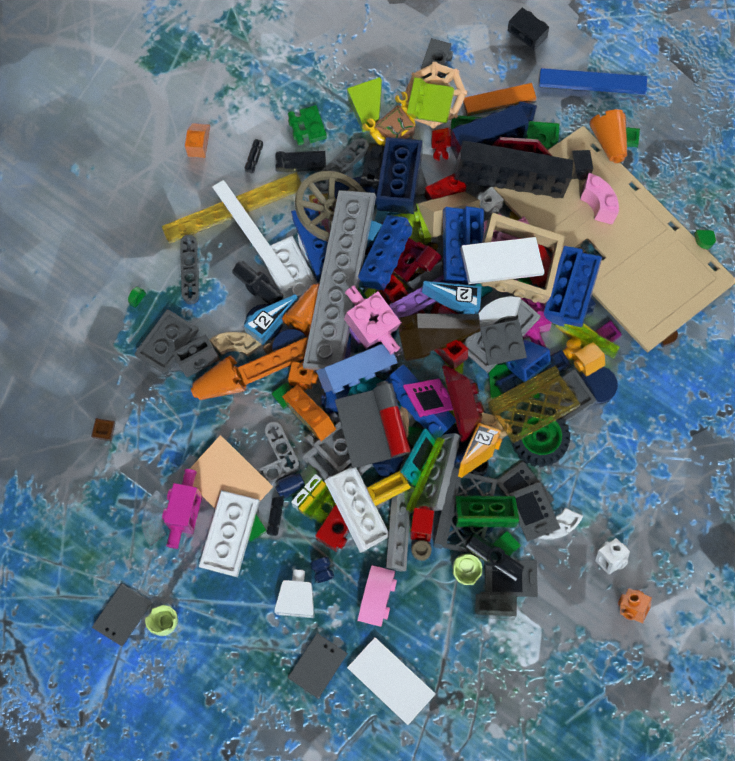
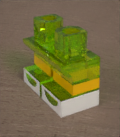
[291,474,336,523]

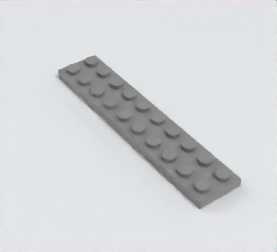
[303,191,376,370]

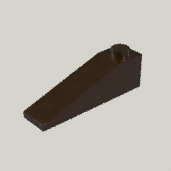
[399,314,481,361]

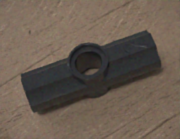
[232,261,283,305]
[464,532,524,581]

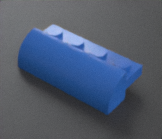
[443,206,484,285]
[544,246,602,327]

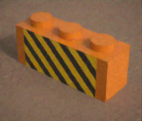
[282,385,336,441]

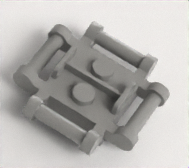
[302,412,372,483]

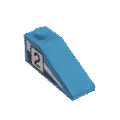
[422,281,481,314]
[244,295,298,345]

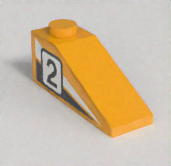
[458,423,502,478]

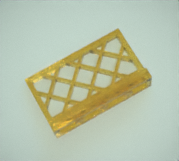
[488,366,580,443]

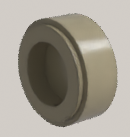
[412,540,432,561]

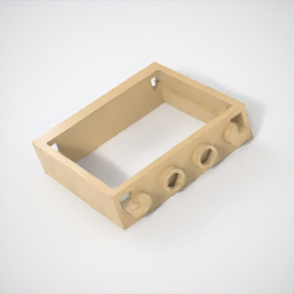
[480,213,565,304]

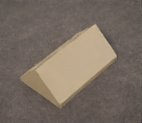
[418,192,480,238]

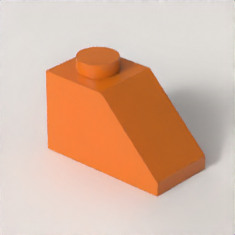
[185,123,210,158]

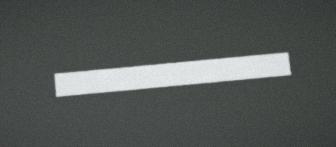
[212,180,297,291]

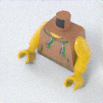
[362,92,416,146]

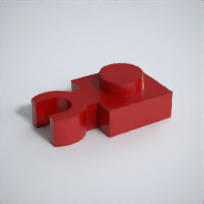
[432,128,451,161]

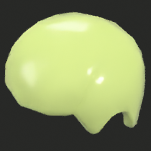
[452,553,483,585]
[145,605,178,636]

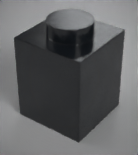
[569,150,594,180]

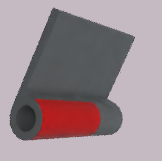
[335,381,411,469]

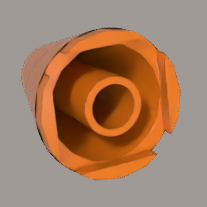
[589,109,627,163]
[282,283,319,337]
[191,355,246,400]

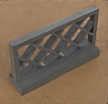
[434,468,497,555]

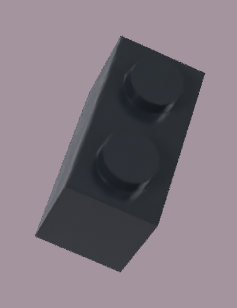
[507,7,549,50]

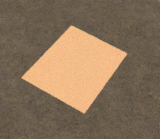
[183,435,273,509]

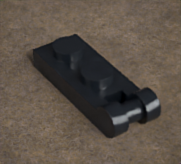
[360,143,385,190]
[275,151,326,172]

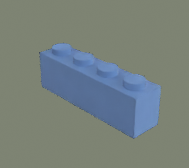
[316,344,397,394]

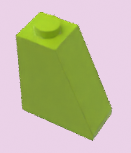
[347,77,382,132]

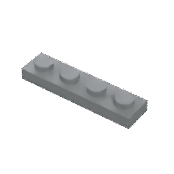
[386,491,412,572]

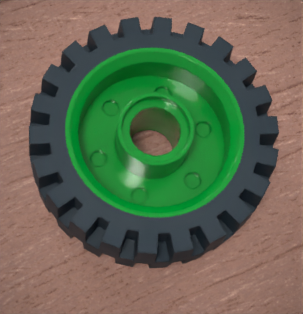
[511,408,570,467]

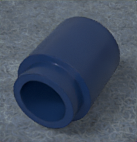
[275,473,305,499]

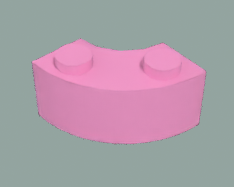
[580,173,619,225]
[358,565,397,627]

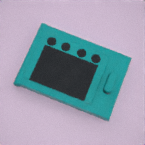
[400,428,438,489]

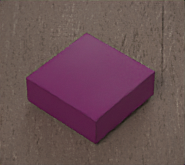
[595,320,622,347]

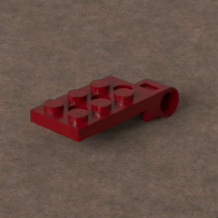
[365,222,441,281]

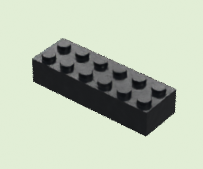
[454,141,573,199]

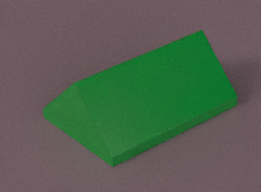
[456,496,519,527]

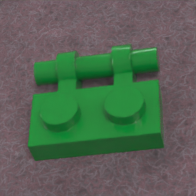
[288,105,327,145]

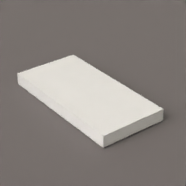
[263,236,317,299]
[460,237,544,284]
[324,467,389,553]
[199,490,260,577]
[347,638,435,725]

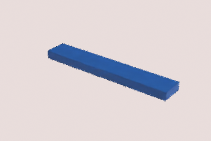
[539,68,647,95]

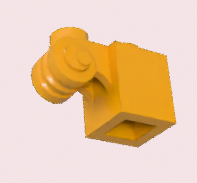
[563,337,605,377]

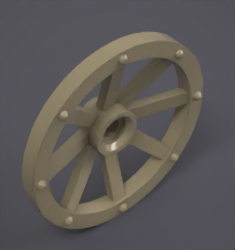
[295,171,365,241]

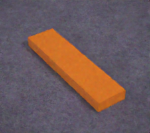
[463,83,536,116]
[238,337,308,385]

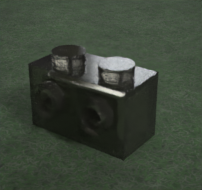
[474,591,517,620]

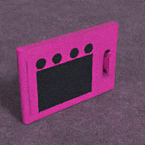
[403,378,453,418]

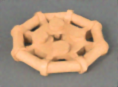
[402,61,467,129]

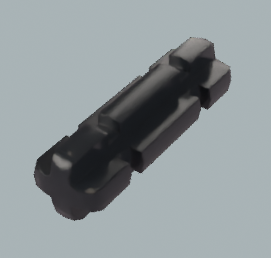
[244,139,263,173]
[267,497,284,536]

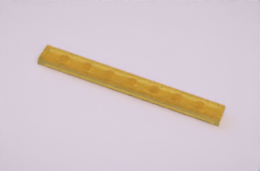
[162,172,301,244]

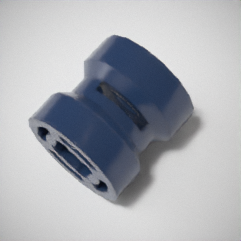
[310,557,335,583]

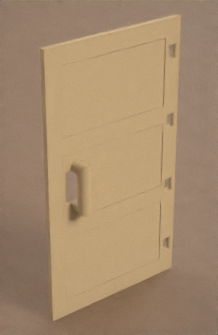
[493,126,735,353]

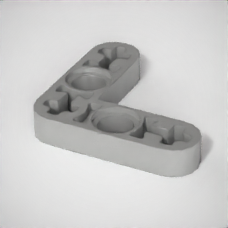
[257,422,299,485]

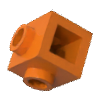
[288,361,318,390]
[618,588,652,624]

